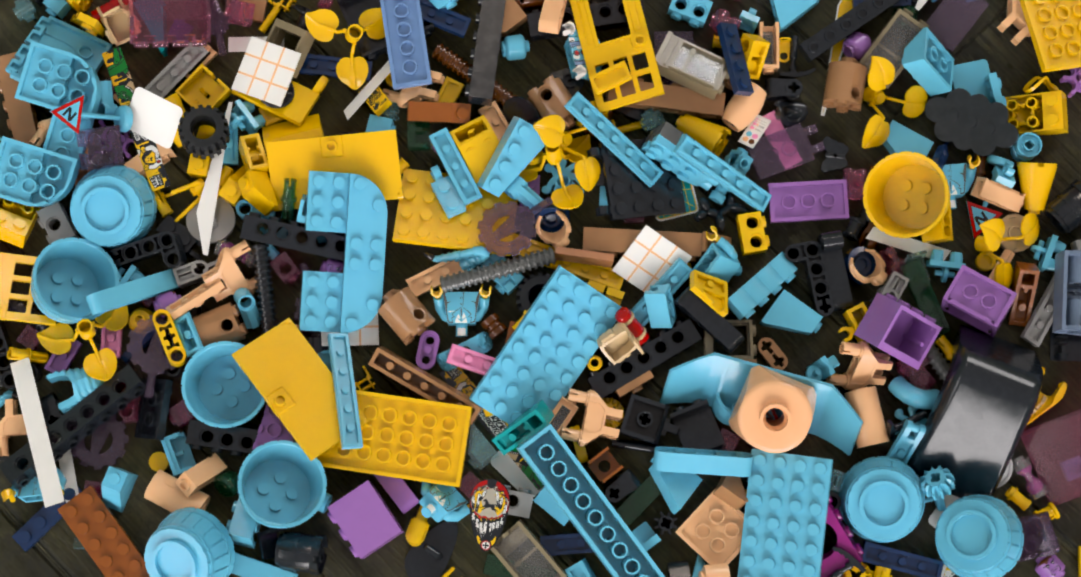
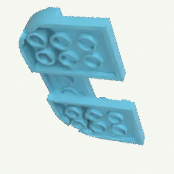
[0,41,101,207]
[299,170,388,333]

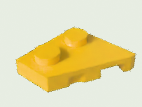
[70,12,105,37]

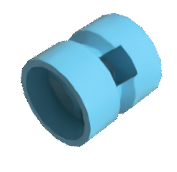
[1010,132,1042,162]

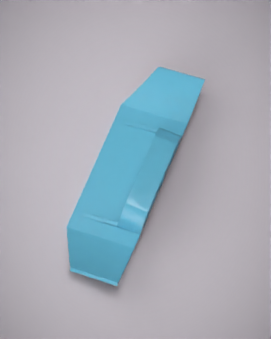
[660,352,863,456]

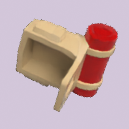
[91,0,142,47]
[596,307,649,365]

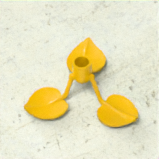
[305,8,385,90]
[862,56,928,149]
[533,101,608,192]
[519,134,591,209]
[974,213,1040,288]
[37,306,129,381]

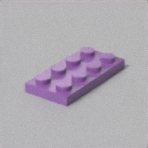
[767,179,850,223]

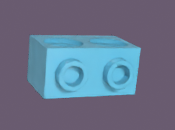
[667,0,713,28]

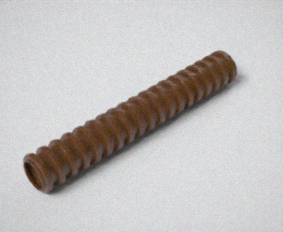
[432,43,517,106]

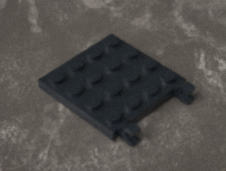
[587,138,686,221]

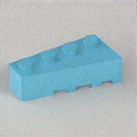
[476,116,545,197]
[226,491,261,549]

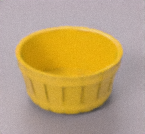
[863,151,950,238]

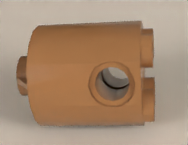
[822,57,868,113]
[527,75,576,131]
[378,287,436,346]
[193,302,249,346]

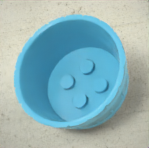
[70,164,157,249]
[31,237,119,324]
[181,341,265,428]
[238,440,327,528]
[838,456,925,543]
[935,494,1024,577]
[144,507,235,577]

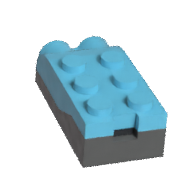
[640,121,719,191]

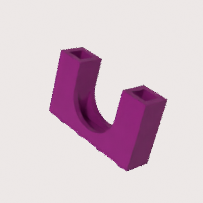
[820,495,864,577]

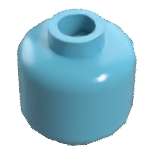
[501,34,530,61]

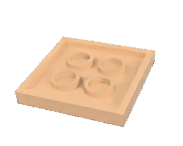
[675,489,744,565]

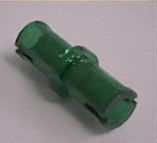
[281,178,297,220]

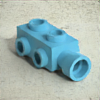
[708,147,754,205]

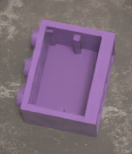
[940,264,1017,338]
[854,293,942,370]
[327,480,404,559]

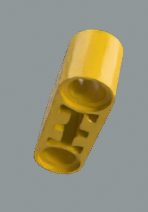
[152,309,186,367]

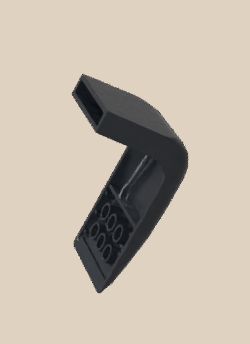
[907,325,1043,498]

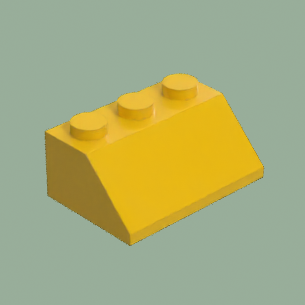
[262,113,324,158]

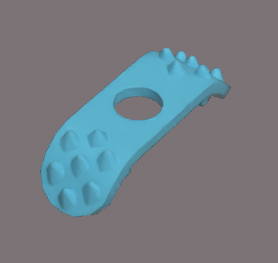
[437,331,493,371]

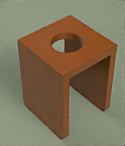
[586,446,624,484]

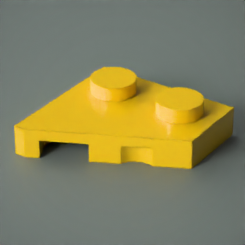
[690,269,728,317]

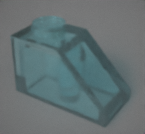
[468,424,500,471]

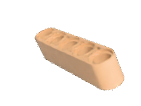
[538,0,568,34]

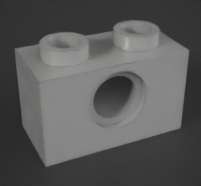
[37,202,80,245]
[505,485,534,519]

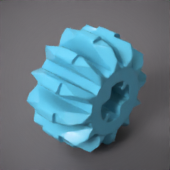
[920,465,955,501]

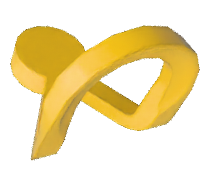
[1023,76,1059,94]

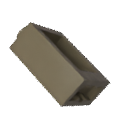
[266,18,315,79]
[703,320,757,359]

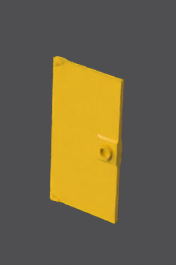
[266,129,404,212]
[232,317,369,461]

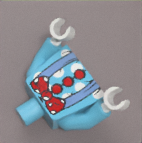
[562,21,603,81]

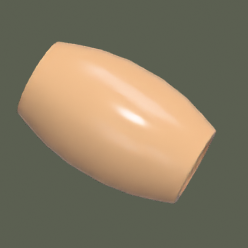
[722,82,767,132]

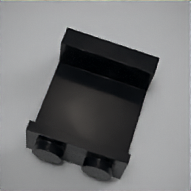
[670,399,726,450]

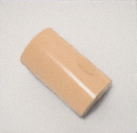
[844,386,889,449]
[144,469,211,513]

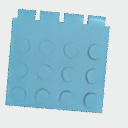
[5,15,113,82]

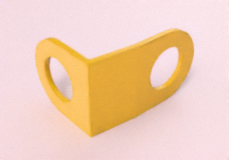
[779,37,791,63]

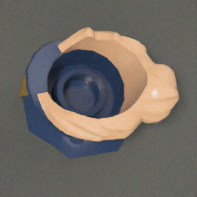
[533,201,571,248]
[844,246,888,286]

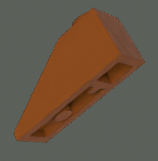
[407,101,471,124]
[1008,261,1040,326]

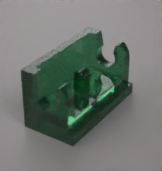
[407,121,430,151]

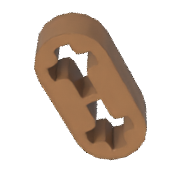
[757,337,788,370]

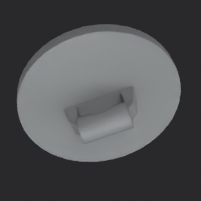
[186,197,236,244]

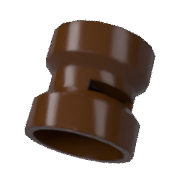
[480,313,508,340]

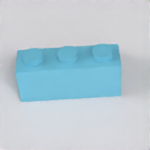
[902,27,955,97]

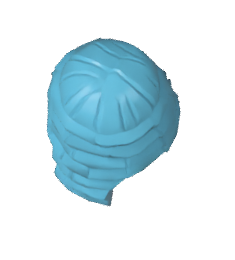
[46,367,106,414]

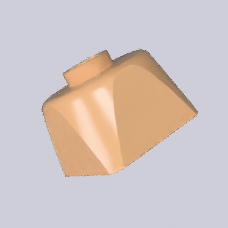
[728,365,817,453]

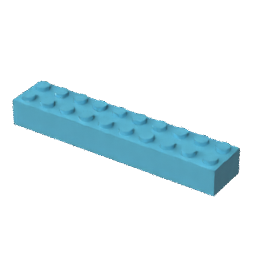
[516,424,665,577]

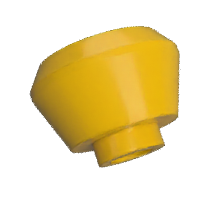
[128,308,154,335]

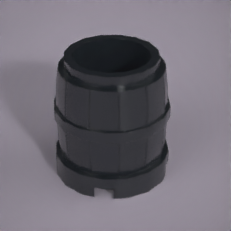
[1044,179,1081,234]
[275,532,328,576]

